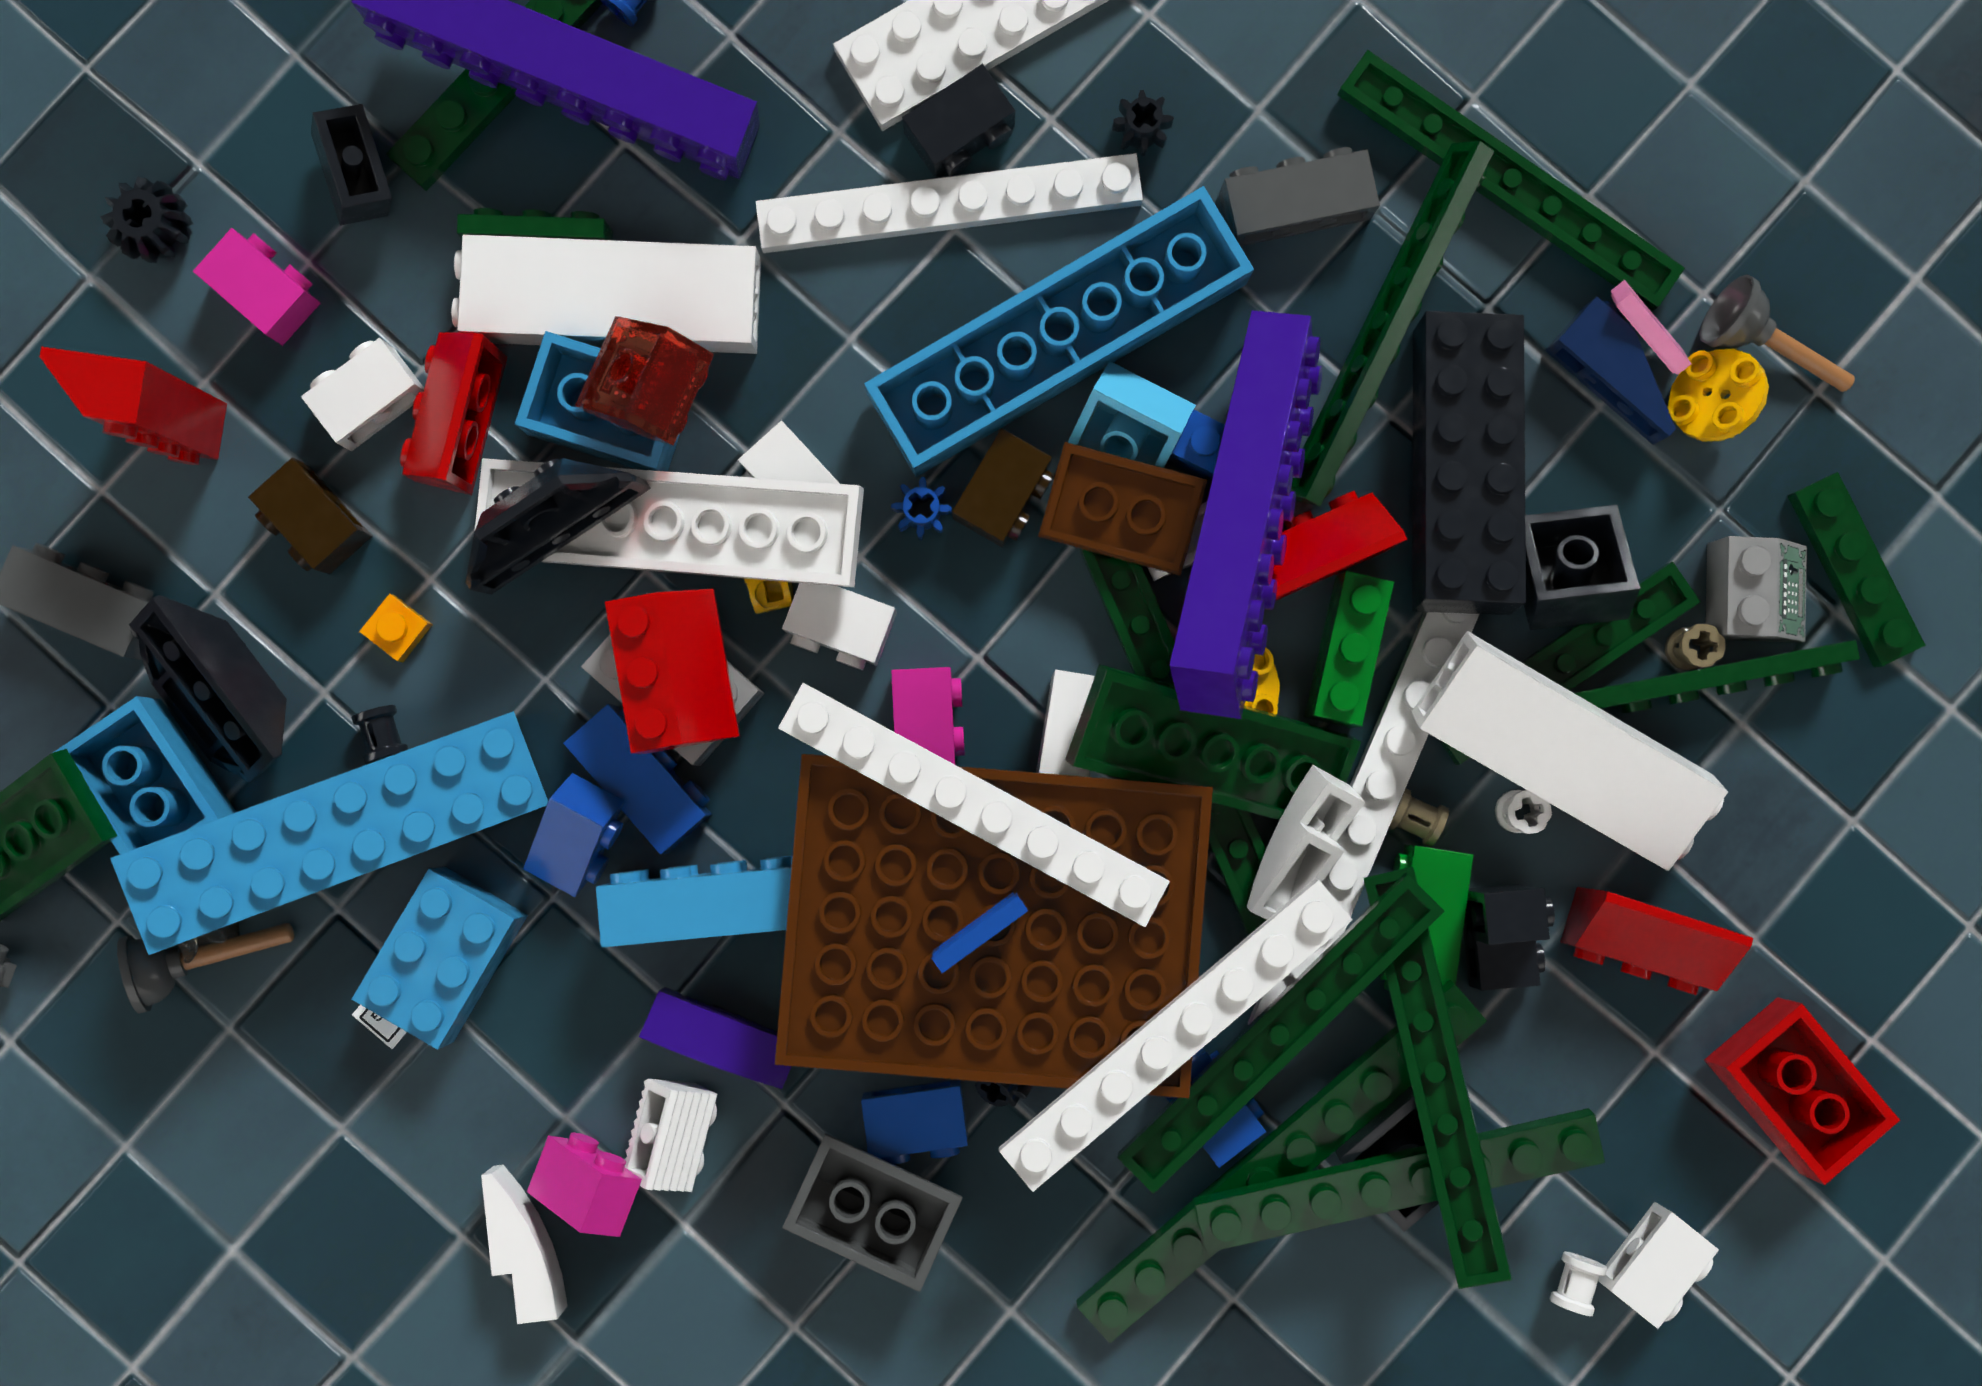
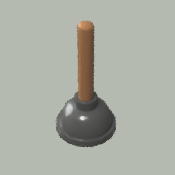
[1700,274,1855,392]
[117,923,295,1014]

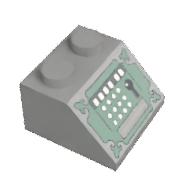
[1706,536,1807,643]

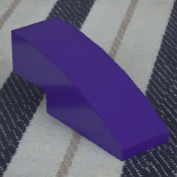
[639,987,792,1089]

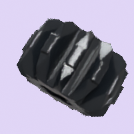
[100,177,193,263]

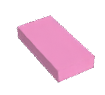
[1611,280,1691,375]

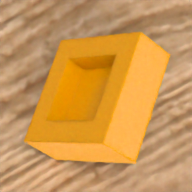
[359,593,433,663]

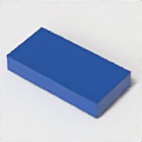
[931,892,1028,973]

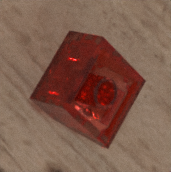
[575,316,714,445]

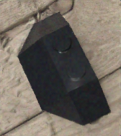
[465,458,651,595]
[129,595,287,783]

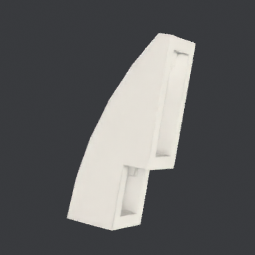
[1247,765,1365,920]
[481,1165,568,1324]

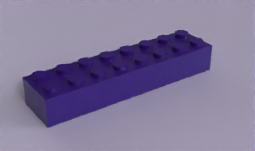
[351,0,760,180]
[1169,310,1322,719]

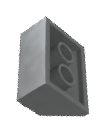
[782,1133,962,1292]

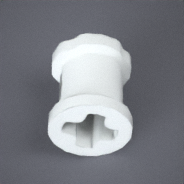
[1495,790,1552,834]
[1550,1251,1607,1317]

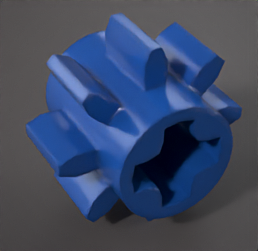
[891,477,952,540]

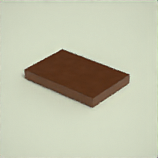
[1038,442,1207,576]

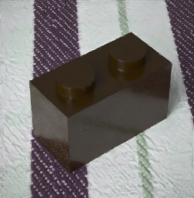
[952,428,1055,548]
[248,457,373,575]

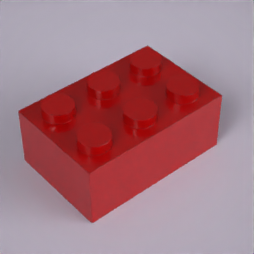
[1704,997,1900,1185]

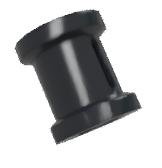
[351,705,408,764]

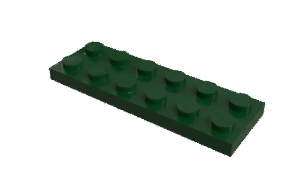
[1065,664,1361,820]

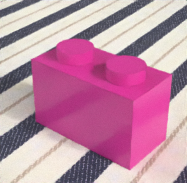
[193,228,321,346]
[891,667,965,765]
[527,1132,642,1237]

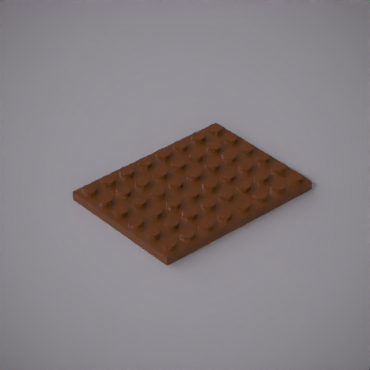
[775,754,1213,1098]

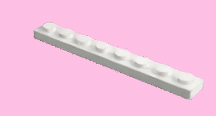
[756,153,1143,253]
[778,683,1170,927]
[999,879,1353,1192]

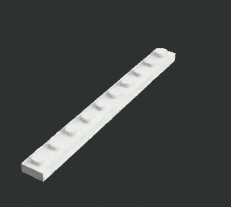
[1247,612,1479,1025]

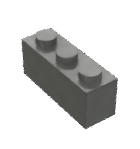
[1219,147,1380,246]
[0,543,155,660]

